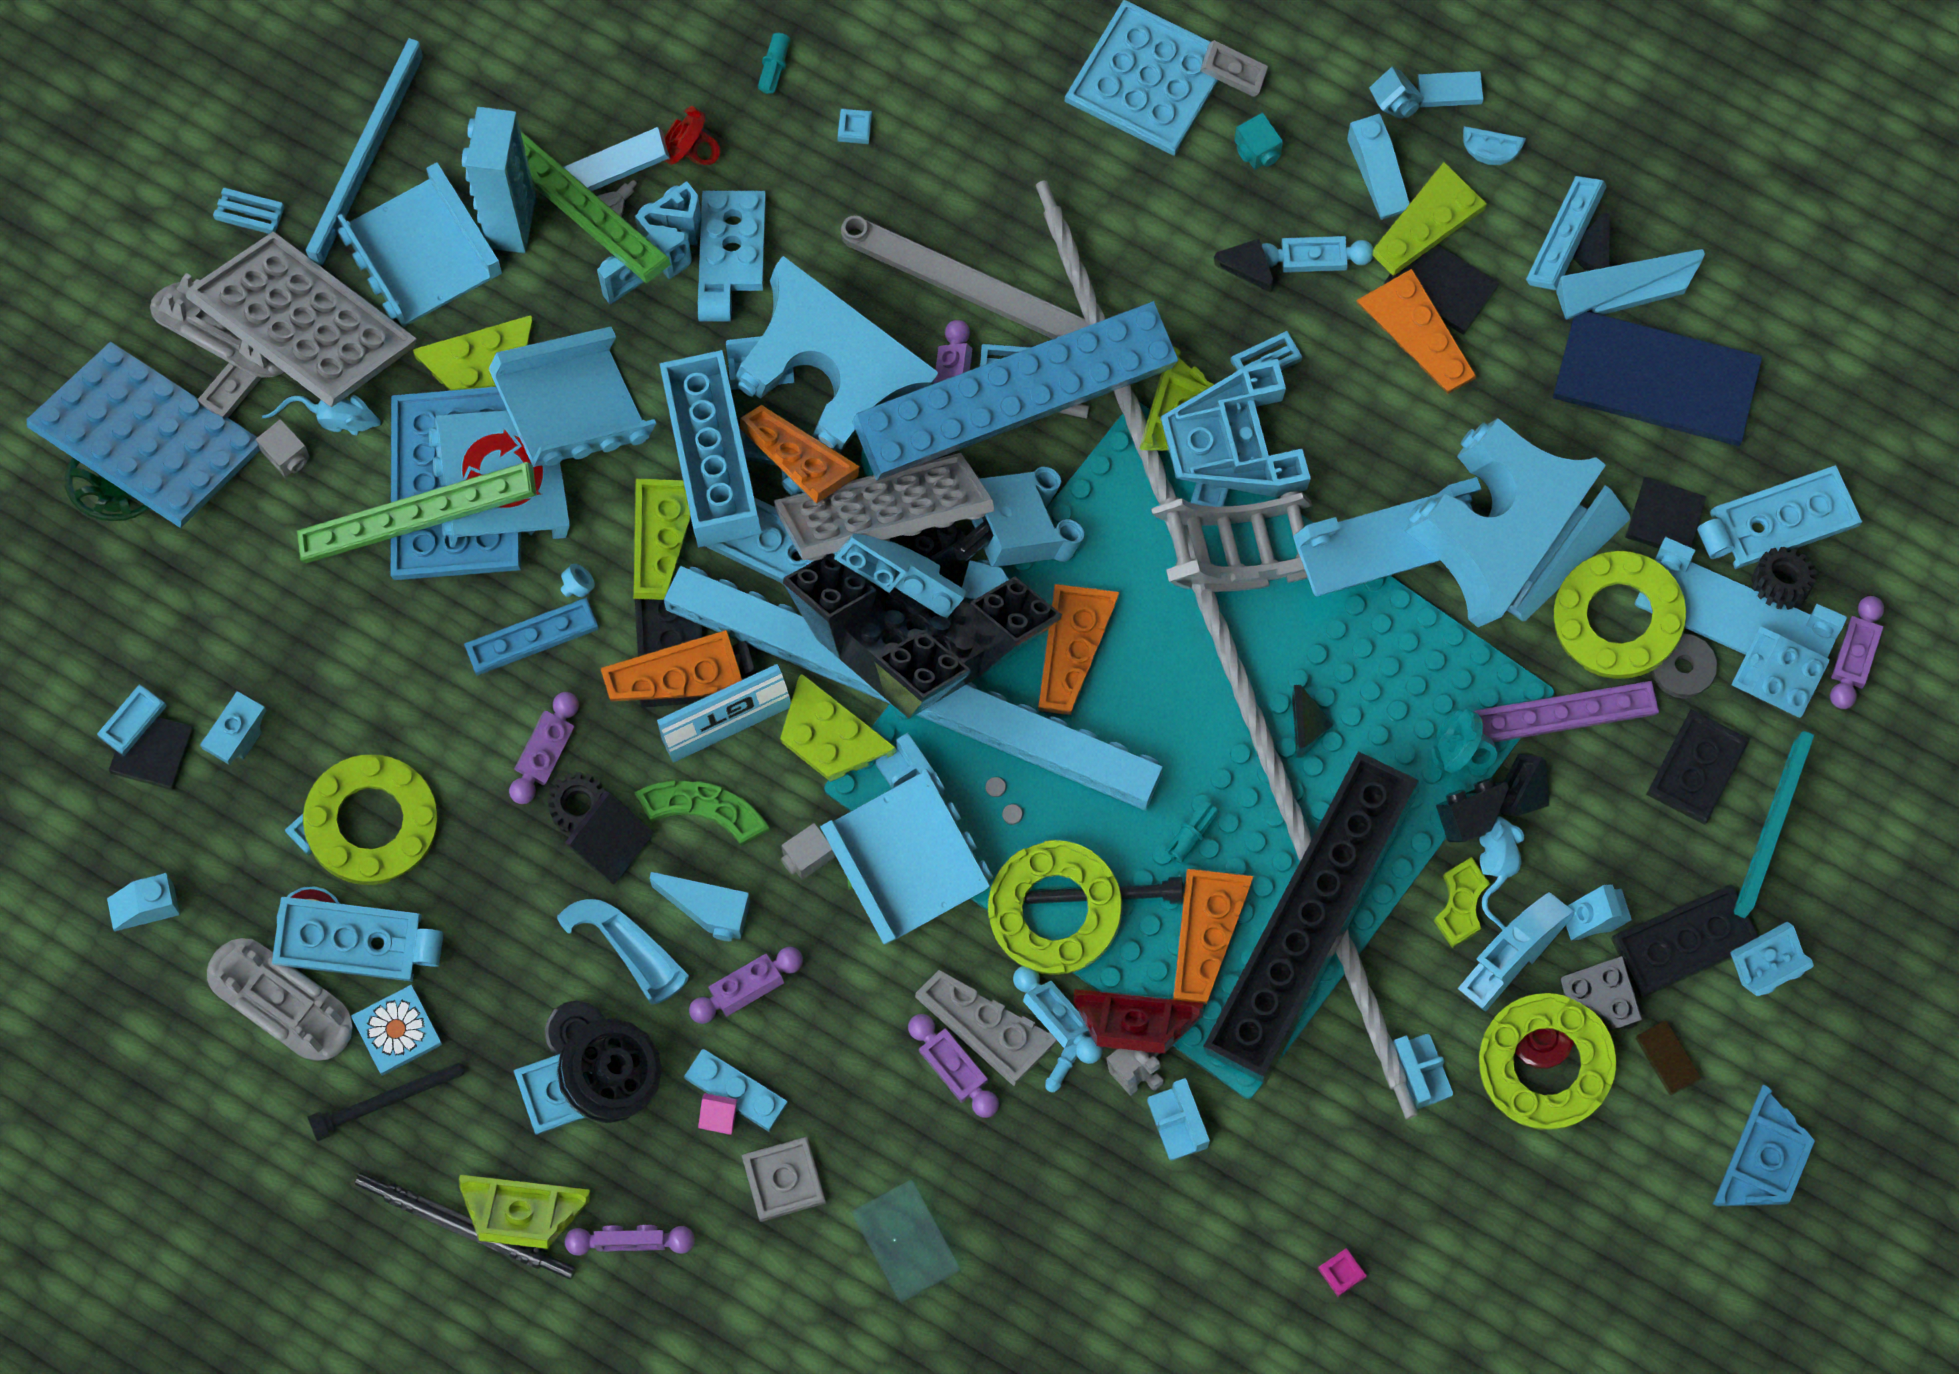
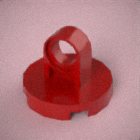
[664,106,720,165]

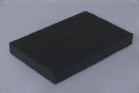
[1384,245,1499,335]
[1646,709,1750,825]

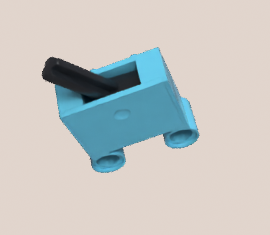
[953,467,1084,567]

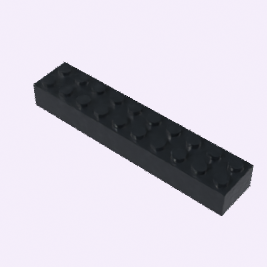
[1203,751,1419,1084]

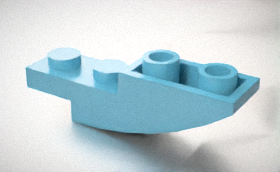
[834,534,966,618]
[1458,892,1575,1012]

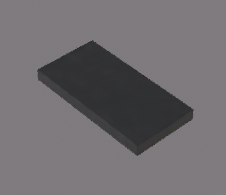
[635,578,706,708]
[1611,884,1759,998]

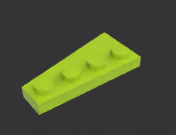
[1372,162,1487,276]
[633,479,691,600]

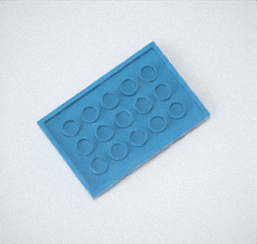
[27,342,260,528]
[391,387,521,580]

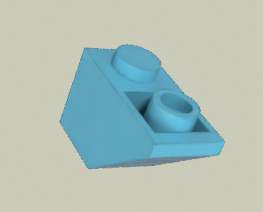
[1369,66,1424,119]

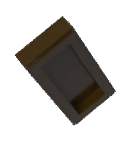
[1635,1020,1701,1096]

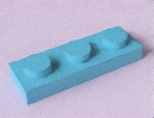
[684,1049,788,1132]

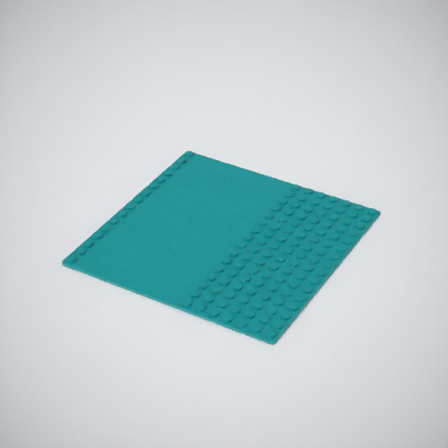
[824,402,1554,1099]

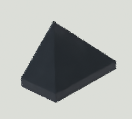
[1573,213,1610,271]
[1214,238,1274,293]
[1292,685,1333,758]
[1499,754,1549,816]

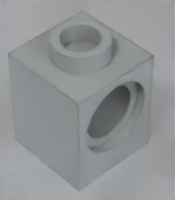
[256,419,310,477]

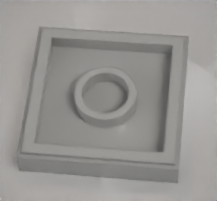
[742,1137,825,1222]

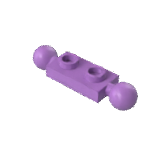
[934,320,972,384]
[1830,596,1884,709]
[509,692,579,804]
[689,947,803,1024]
[908,1014,999,1118]
[565,1225,695,1256]

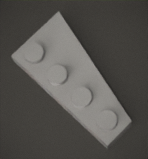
[915,970,1058,1086]

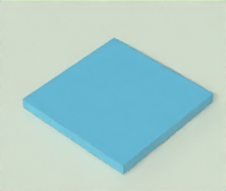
[1065,0,1219,156]

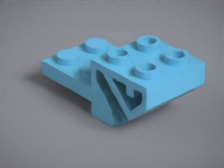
[597,181,701,304]

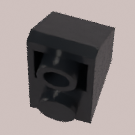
[1436,778,1509,842]

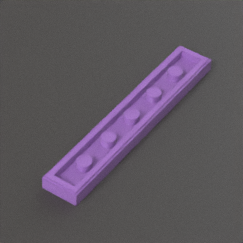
[1473,681,1659,742]

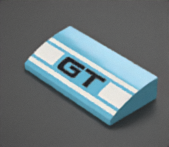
[657,664,791,763]

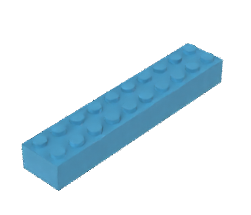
[852,301,1178,481]

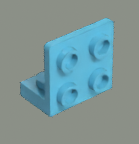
[1731,626,1829,718]

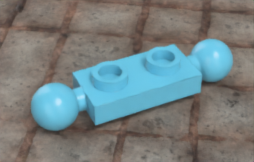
[1261,236,1374,272]
[1013,966,1103,1064]

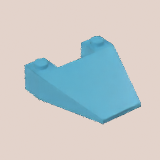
[1160,359,1311,497]

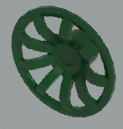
[65,458,151,521]

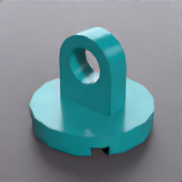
[1432,709,1497,773]

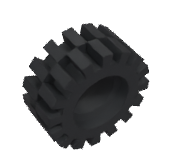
[1752,547,1816,610]
[547,772,605,835]

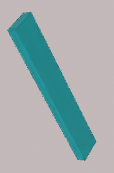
[1733,731,1814,918]

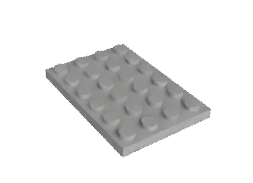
[186,232,417,407]
[774,453,994,561]

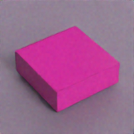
[698,1093,738,1134]
[1318,1248,1366,1297]

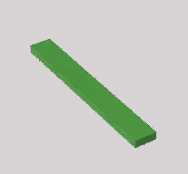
[521,132,671,284]
[297,462,537,563]

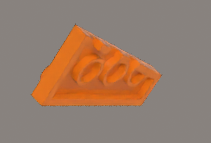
[1356,269,1476,394]
[739,405,860,503]
[1038,584,1119,715]
[601,630,742,701]
[1173,869,1254,1005]

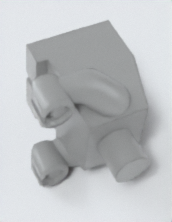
[1106,1049,1164,1096]

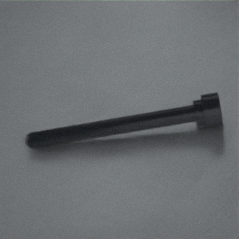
[1024,877,1183,904]
[307,1063,466,1142]

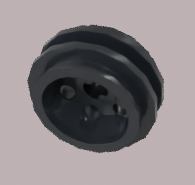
[557,1018,662,1123]

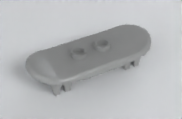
[150,273,284,378]
[207,938,353,1061]

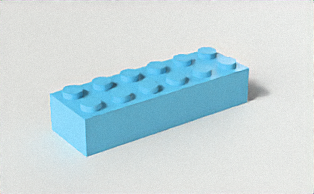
[462,107,536,253]
[659,350,762,547]

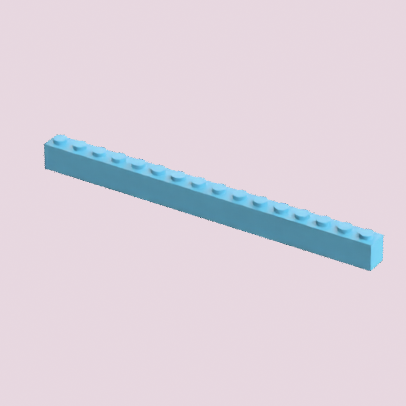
[664,566,1163,811]

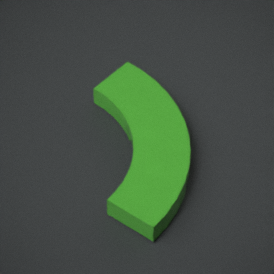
[634,780,770,846]

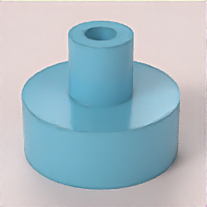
[561,564,595,597]

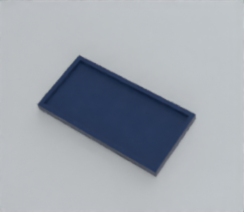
[1552,312,1762,446]

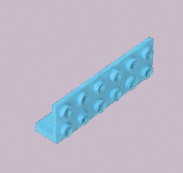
[1293,477,1481,596]
[1635,537,1847,658]

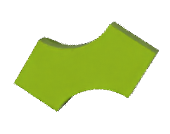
[1434,857,1490,948]

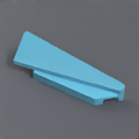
[1556,249,1705,320]
[1506,485,1630,621]

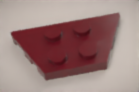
[1074,989,1204,1054]

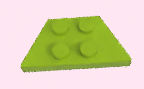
[413,315,534,391]
[1139,347,1214,450]
[780,674,896,782]
[459,1175,590,1249]

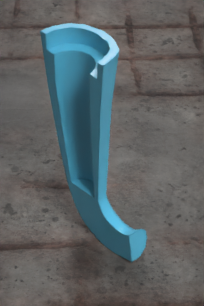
[557,899,689,1005]

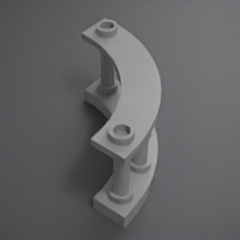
[1151,491,1312,592]

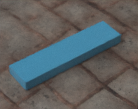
[464,597,599,676]

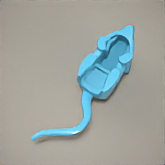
[262,395,381,435]
[1479,816,1524,930]

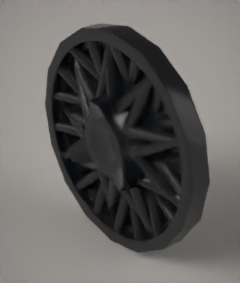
[545,1000,605,1060]

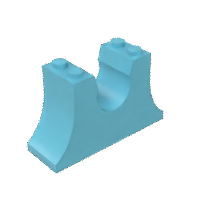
[735,256,939,454]
[1405,418,1606,627]

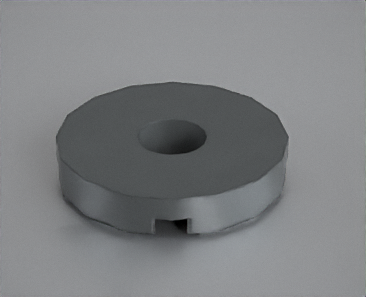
[1651,634,1717,699]

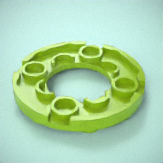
[1554,551,1686,679]
[303,755,437,885]
[988,840,1122,975]
[1479,993,1616,1130]

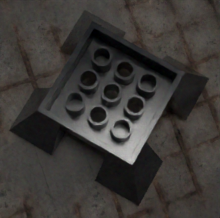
[782,524,1062,719]

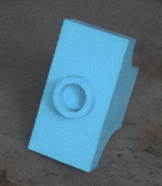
[200,691,267,765]
[1566,884,1632,941]

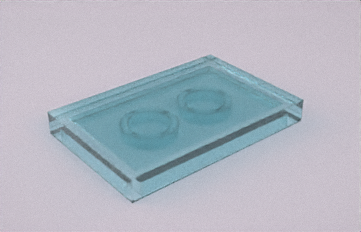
[851,1179,960,1303]

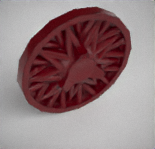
[1515,1029,1574,1069]

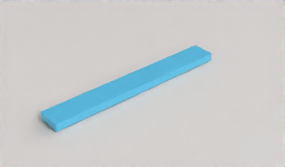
[306,38,423,267]

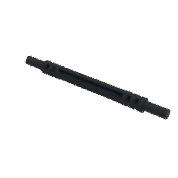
[355,1172,576,1280]

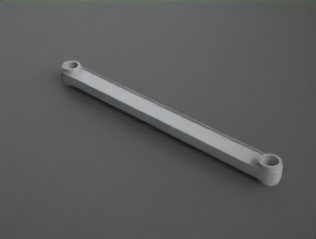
[841,216,1088,339]

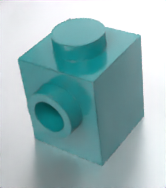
[1234,112,1283,170]

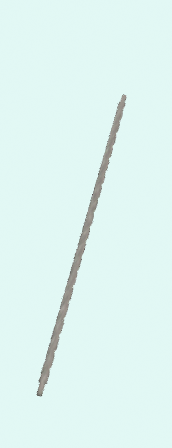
[1036,180,1419,1120]

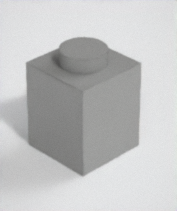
[781,823,835,880]

